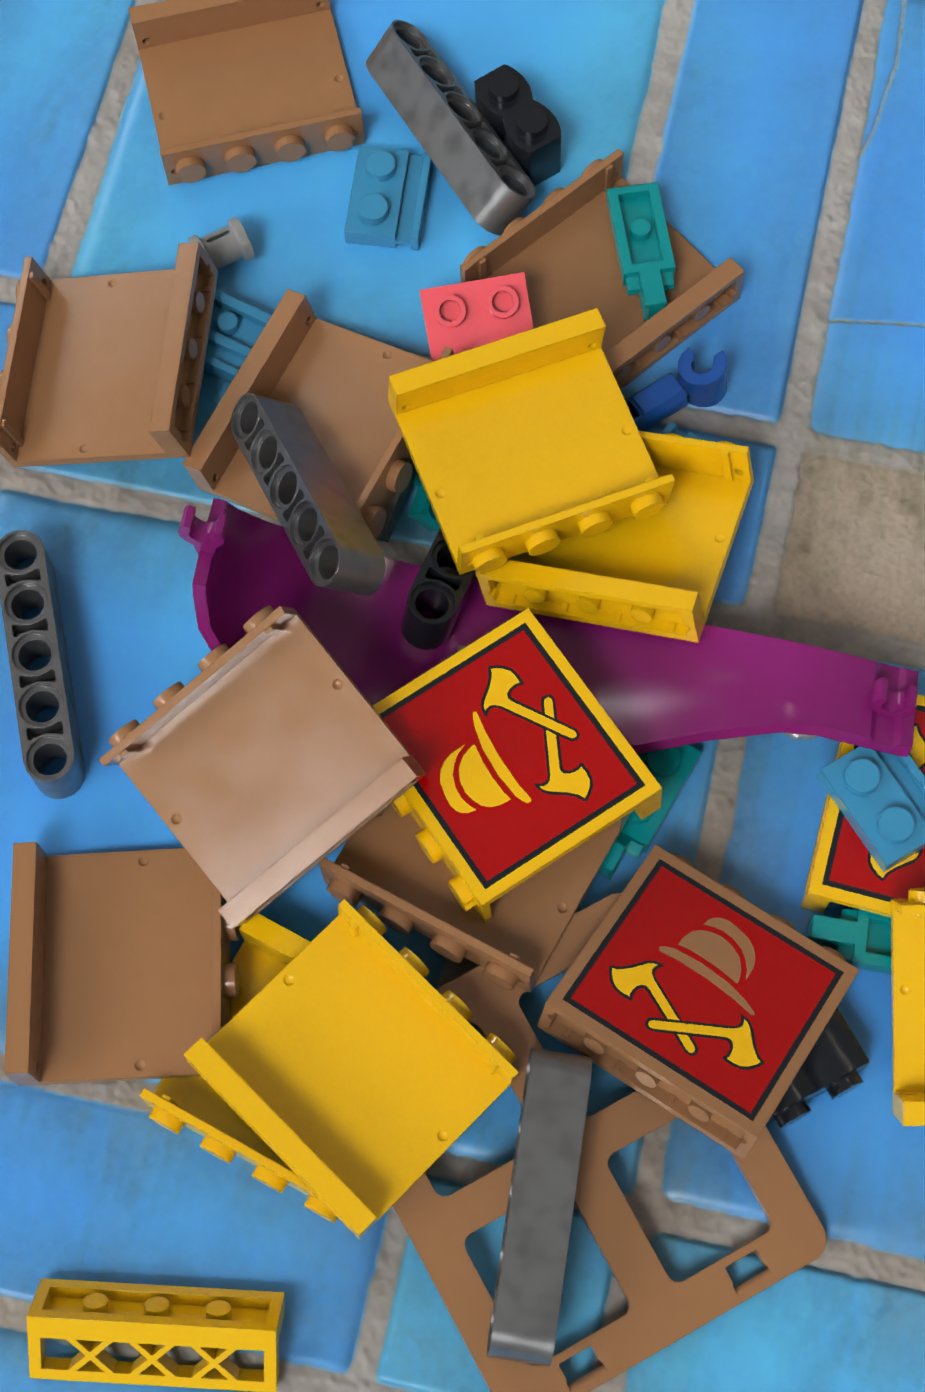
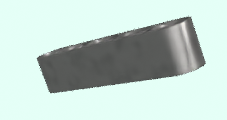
[366,20,536,236]
[231,393,386,596]
[0,530,85,799]
[487,1048,592,1367]

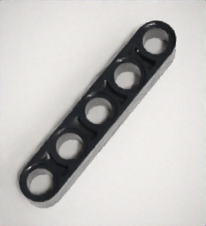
[401,529,477,650]

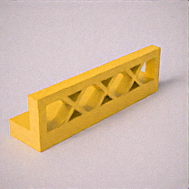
[26,1278,285,1392]

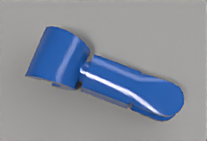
[625,347,727,432]

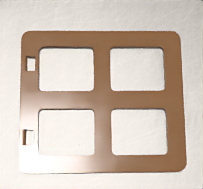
[393,893,826,1392]

